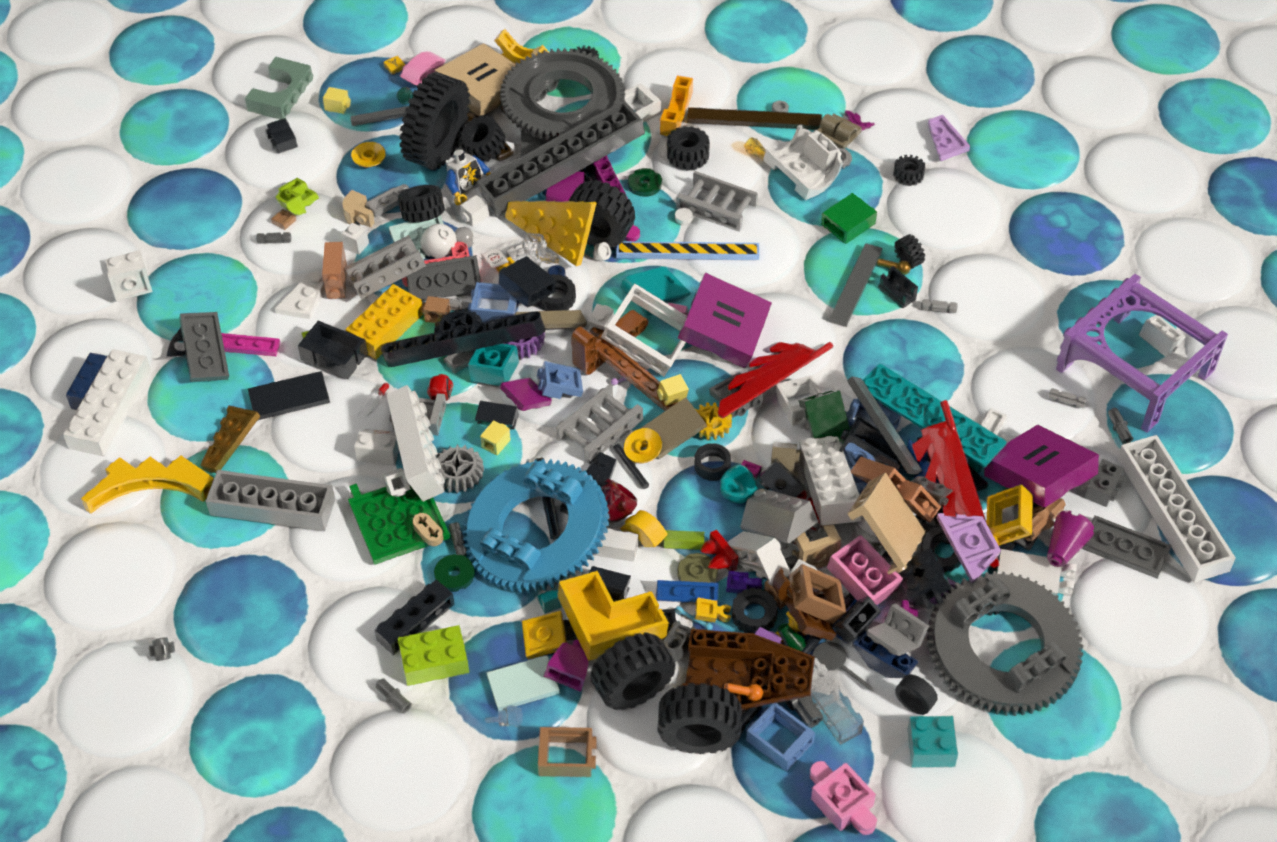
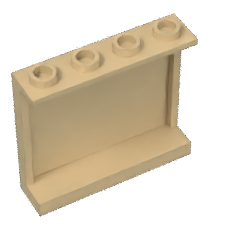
[847,472,925,575]

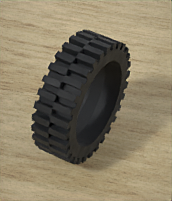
[399,72,470,170]

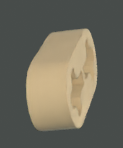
[413,513,443,546]

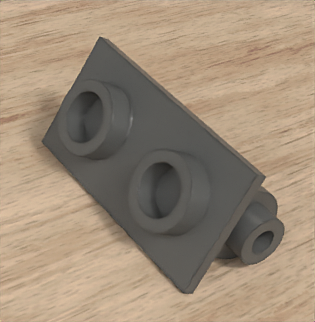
[911,476,953,506]

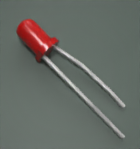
[358,383,389,416]

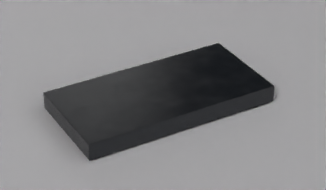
[248,371,330,420]

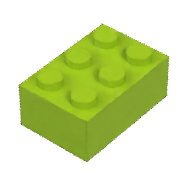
[398,625,469,686]

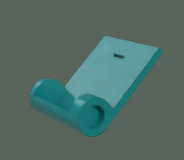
[620,266,690,316]

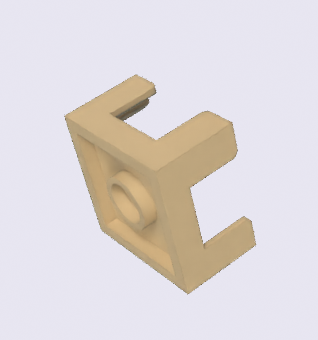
[792,524,841,569]

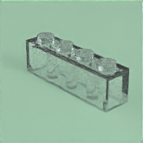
[811,658,864,745]

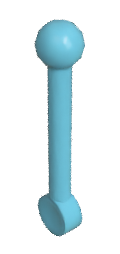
[675,606,713,630]

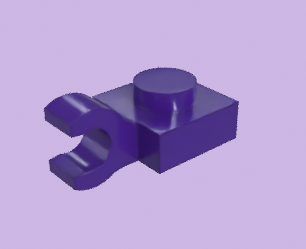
[726,571,762,593]

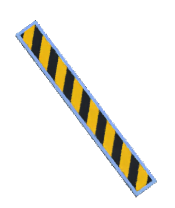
[617,241,759,260]

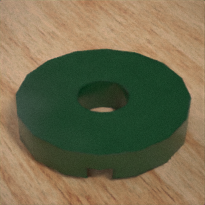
[628,168,662,197]
[434,554,475,592]

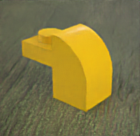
[620,510,668,547]

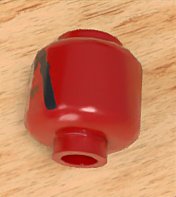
[427,374,454,401]

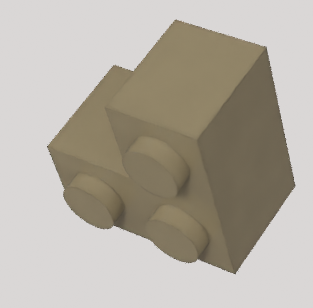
[771,442,800,487]

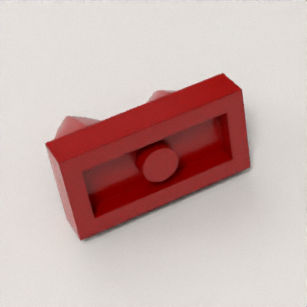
[701,530,739,571]

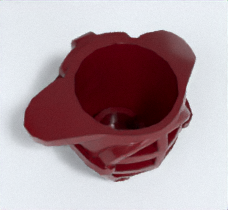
[601,479,638,522]

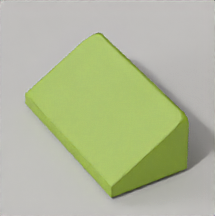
[664,530,705,550]

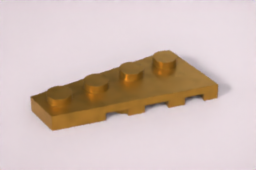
[200,405,260,473]

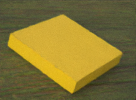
[522,610,567,660]

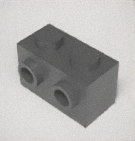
[1084,459,1125,508]

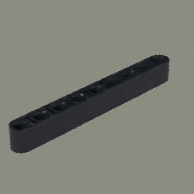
[381,311,546,367]

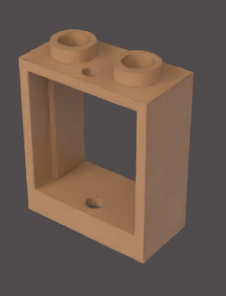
[789,564,846,624]
[538,727,597,777]

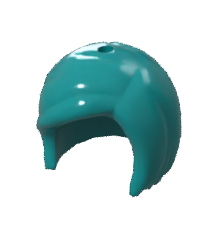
[720,464,757,504]

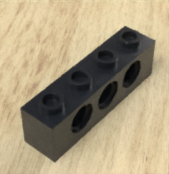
[374,579,455,655]

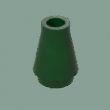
[777,623,805,651]

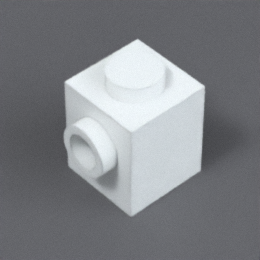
[461,195,489,227]
[342,223,369,255]
[382,468,410,497]

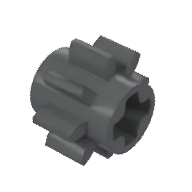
[148,637,175,661]

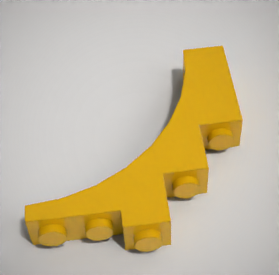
[81,455,214,514]

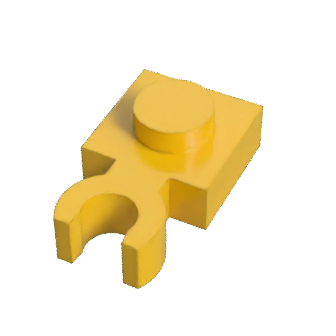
[695,598,731,623]

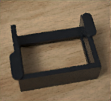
[839,416,900,470]

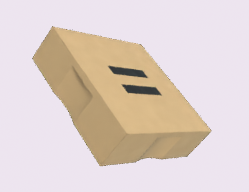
[435,43,515,116]

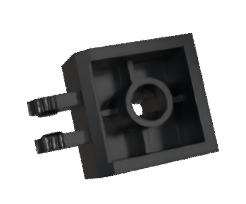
[898,548,952,610]

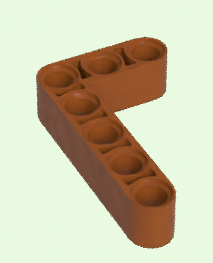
[571,310,649,375]

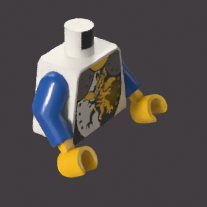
[445,150,491,205]

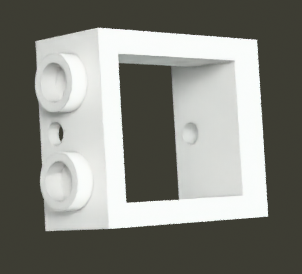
[625,83,661,122]
[776,375,822,426]

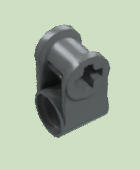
[664,620,696,662]

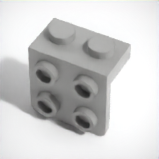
[866,604,929,655]

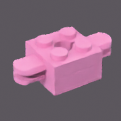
[810,761,877,835]

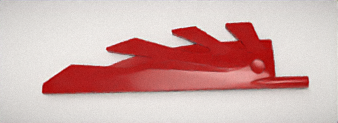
[718,342,834,419]
[912,400,1000,568]

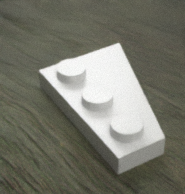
[275,272,325,320]

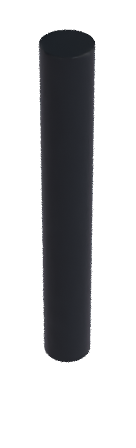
[613,443,649,489]

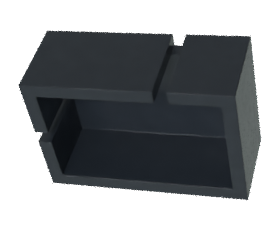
[298,320,368,379]

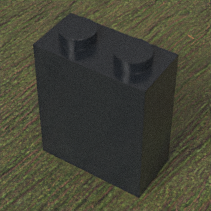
[498,256,556,308]

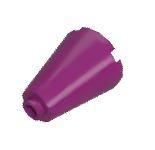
[1047,510,1094,567]

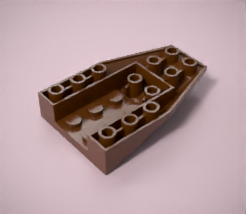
[682,629,815,709]

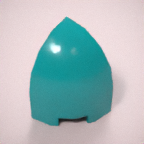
[537,589,562,614]

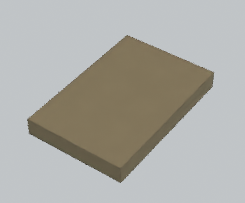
[640,397,707,459]

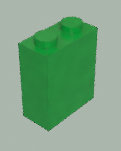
[821,193,877,244]

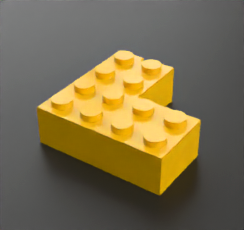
[558,571,668,661]

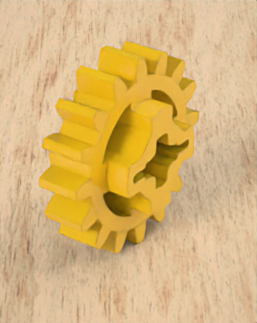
[695,402,732,440]

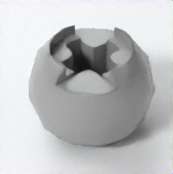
[455,227,474,248]

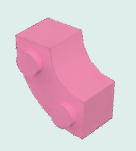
[400,51,446,85]

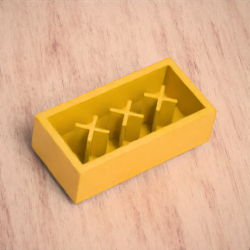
[345,284,423,360]

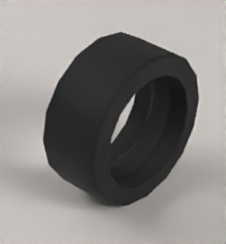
[694,443,731,481]
[895,674,938,715]

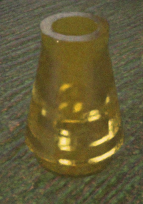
[744,137,766,161]

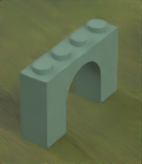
[245,56,314,119]

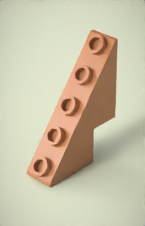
[851,457,941,523]

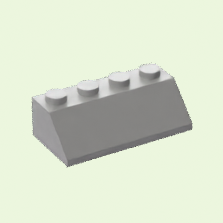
[740,489,818,544]

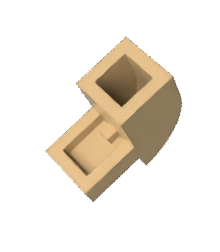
[342,190,374,228]

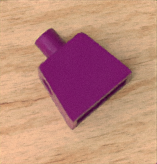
[543,639,589,692]

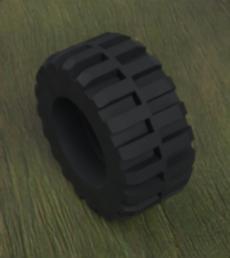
[568,180,635,248]
[590,632,675,710]
[657,683,742,754]

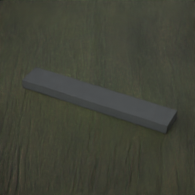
[829,243,883,327]
[847,376,922,475]

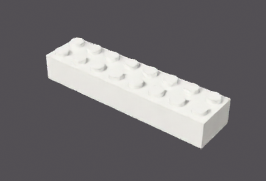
[1117,435,1235,583]

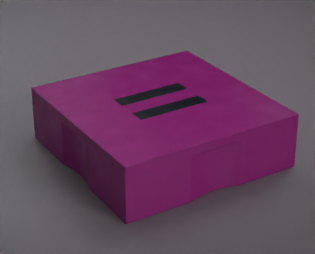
[678,272,772,368]
[984,424,1099,508]

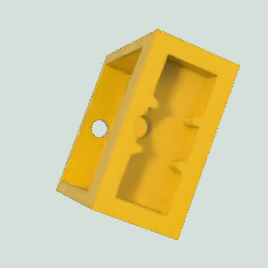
[986,485,1033,546]

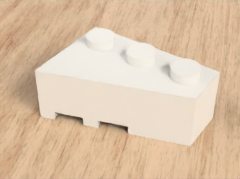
[727,531,791,586]

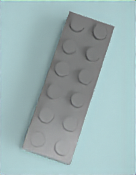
[206,470,335,531]

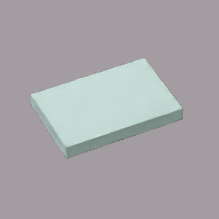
[487,655,560,711]

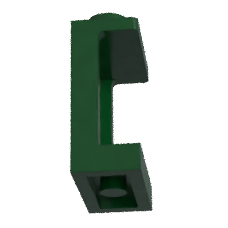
[798,389,849,441]

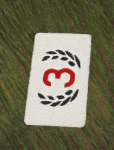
[482,248,508,268]

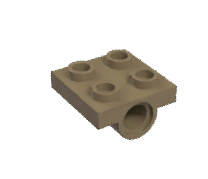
[817,114,862,149]

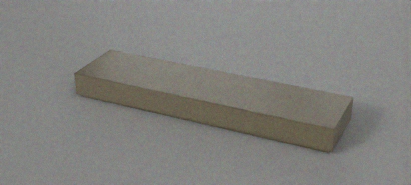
[514,310,587,329]

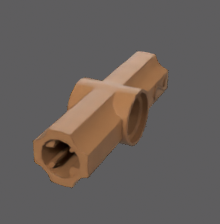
[1023,498,1066,541]

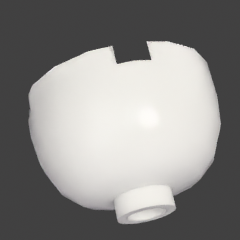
[420,224,457,259]

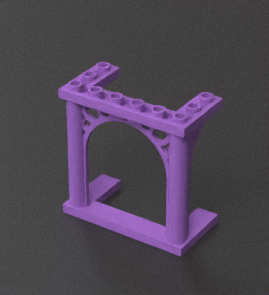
[1056,274,1228,433]

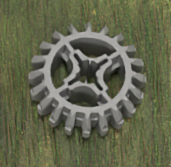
[436,444,484,494]

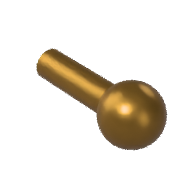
[877,258,911,275]

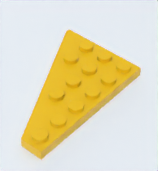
[505,201,597,266]

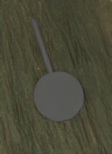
[813,642,873,690]

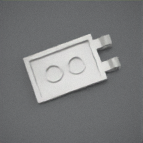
[997,549,1077,596]

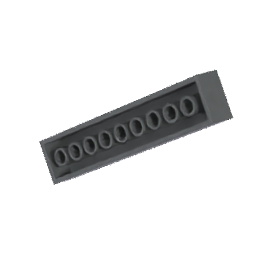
[477,100,645,216]

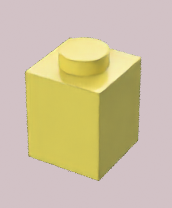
[323,87,351,114]
[657,374,689,406]
[480,420,510,456]

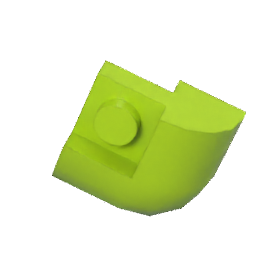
[275,177,319,215]

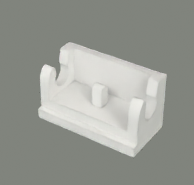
[1139,315,1185,357]

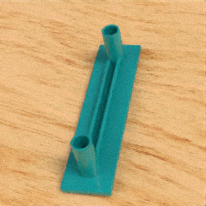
[863,364,1007,473]

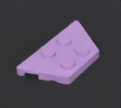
[937,513,1001,583]

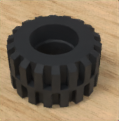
[459,115,506,162]
[667,126,710,171]
[397,185,445,222]

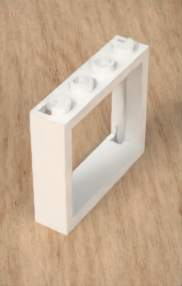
[601,284,686,377]

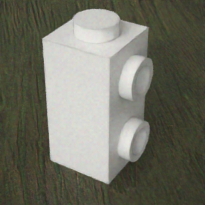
[595,528,638,562]

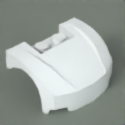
[763,125,843,200]

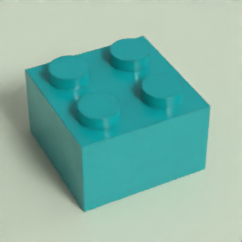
[468,344,519,386]
[907,716,958,768]

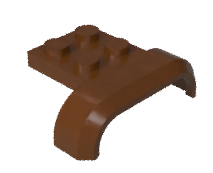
[772,568,836,641]

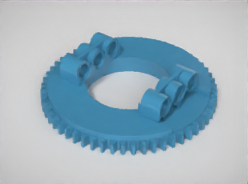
[463,459,609,593]

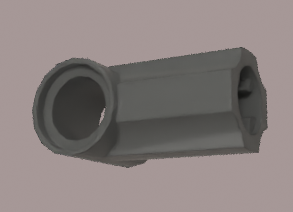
[785,696,823,728]

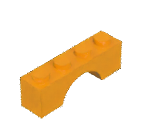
[660,75,693,136]

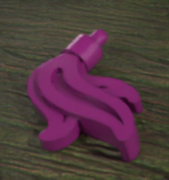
[845,110,875,131]

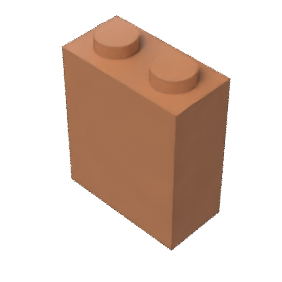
[322,242,347,299]

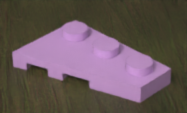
[928,114,970,162]

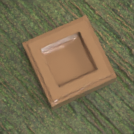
[271,209,297,230]

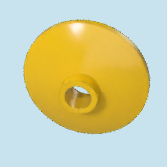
[351,142,386,167]
[624,428,662,464]

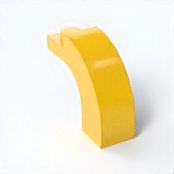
[494,29,549,64]

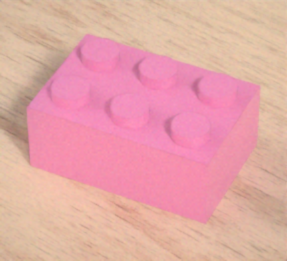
[827,535,903,605]

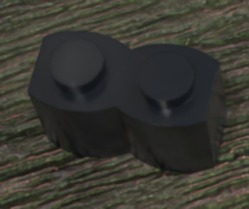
[265,118,298,153]

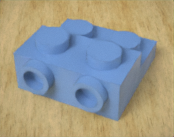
[537,361,583,399]

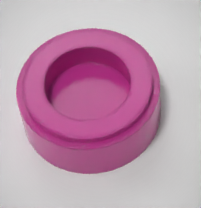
[624,225,640,241]

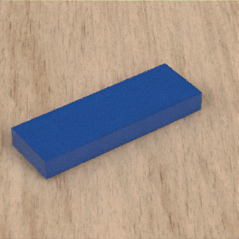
[656,580,719,604]

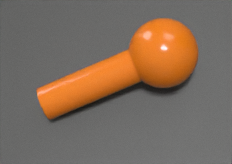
[724,683,763,701]

